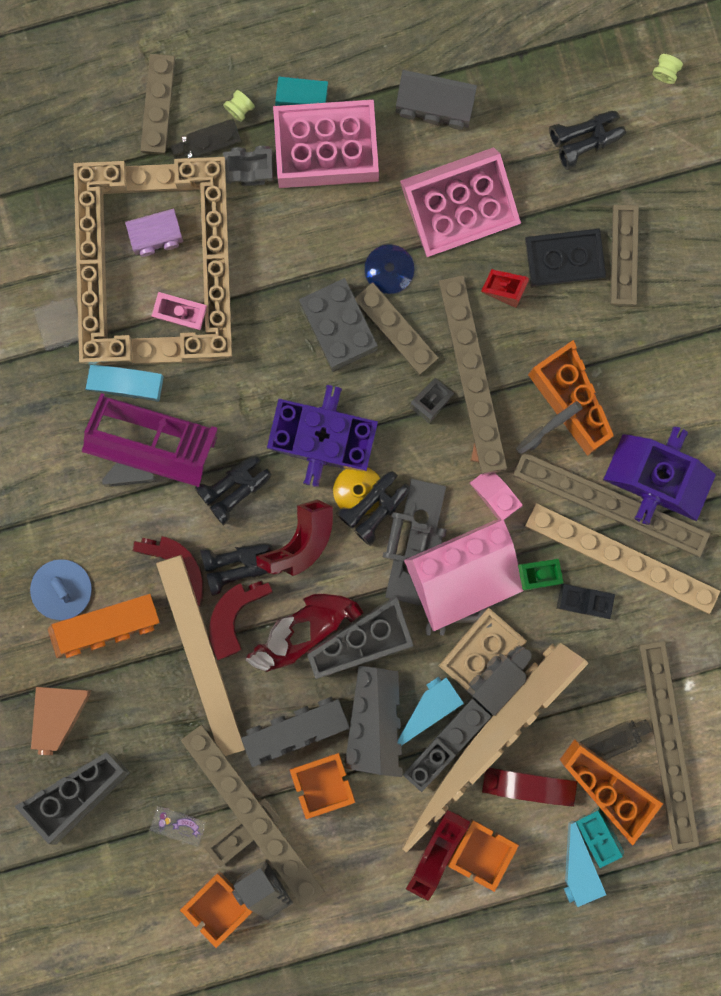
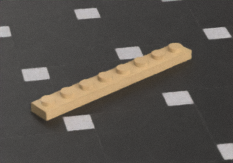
[525,503,721,615]

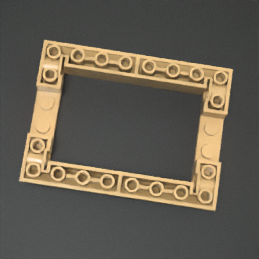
[74,157,232,366]

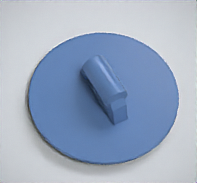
[30,560,92,620]

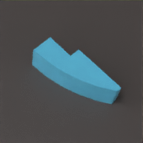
[86,365,164,402]

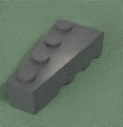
[307,595,413,679]

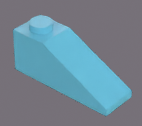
[398,677,464,746]
[563,821,606,907]

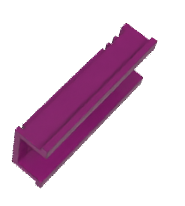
[82,393,218,487]

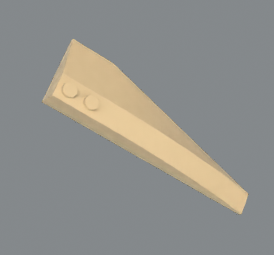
[402,643,588,853]

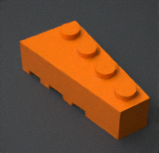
[528,340,614,456]
[47,594,160,658]
[560,739,663,846]

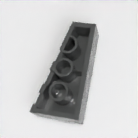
[344,666,402,777]
[241,697,350,767]
[15,752,131,845]
[233,860,293,920]

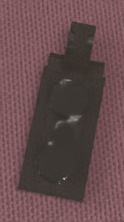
[171,118,242,159]
[580,719,652,760]

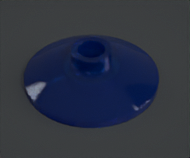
[364,244,414,294]

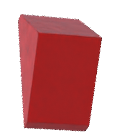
[481,269,529,308]

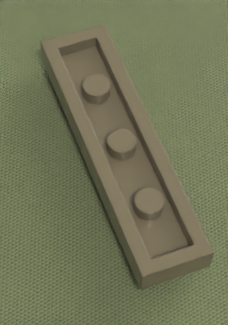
[140,54,175,155]
[610,205,639,306]
[355,283,439,376]

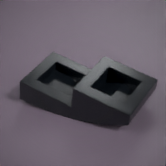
[556,584,615,619]

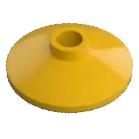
[333,467,380,515]

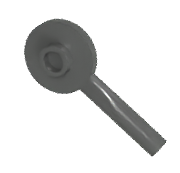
[516,401,582,454]

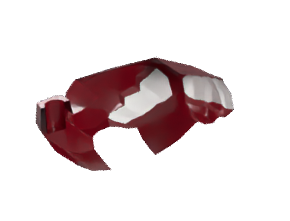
[246,594,363,672]

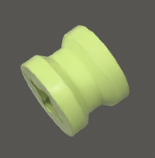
[652,54,683,84]
[223,90,255,122]

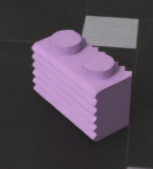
[125,209,183,257]

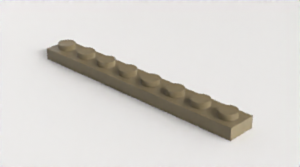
[439,276,507,475]
[513,452,710,558]
[638,641,699,850]
[181,725,325,908]

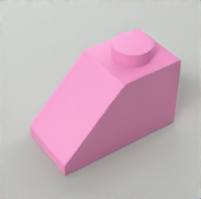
[152,292,207,330]
[470,473,522,520]

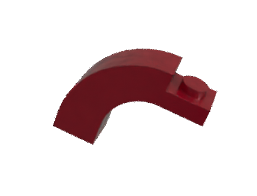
[256,499,333,576]
[132,536,204,607]
[210,580,273,660]
[482,768,578,807]
[406,810,470,901]

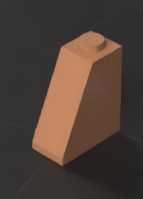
[31,687,91,755]

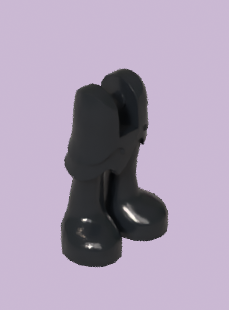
[549,111,626,170]
[194,455,272,526]
[336,471,410,546]
[200,543,273,596]

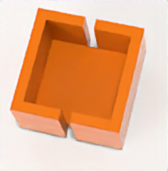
[290,752,355,819]
[447,819,519,892]
[180,871,253,948]

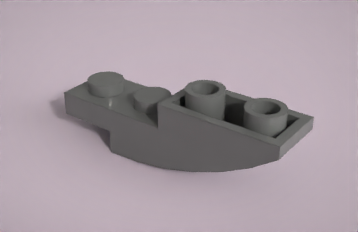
[403,697,492,792]

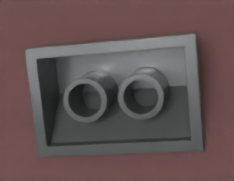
[396,70,477,130]

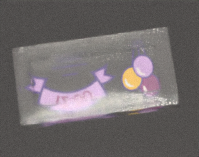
[149,806,207,847]

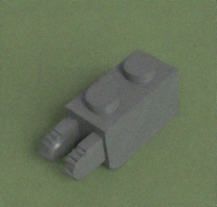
[467,645,532,716]

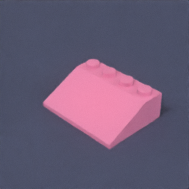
[273,100,379,188]
[400,147,521,257]
[404,520,523,631]

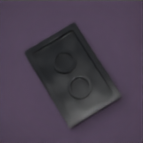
[525,228,606,288]

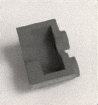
[223,146,273,186]

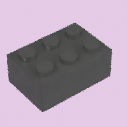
[299,278,378,372]

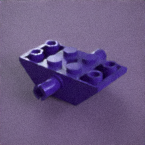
[267,385,378,487]
[603,426,716,525]

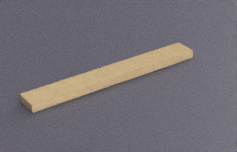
[156,555,245,756]

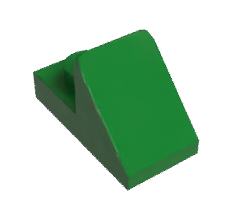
[518,559,564,591]

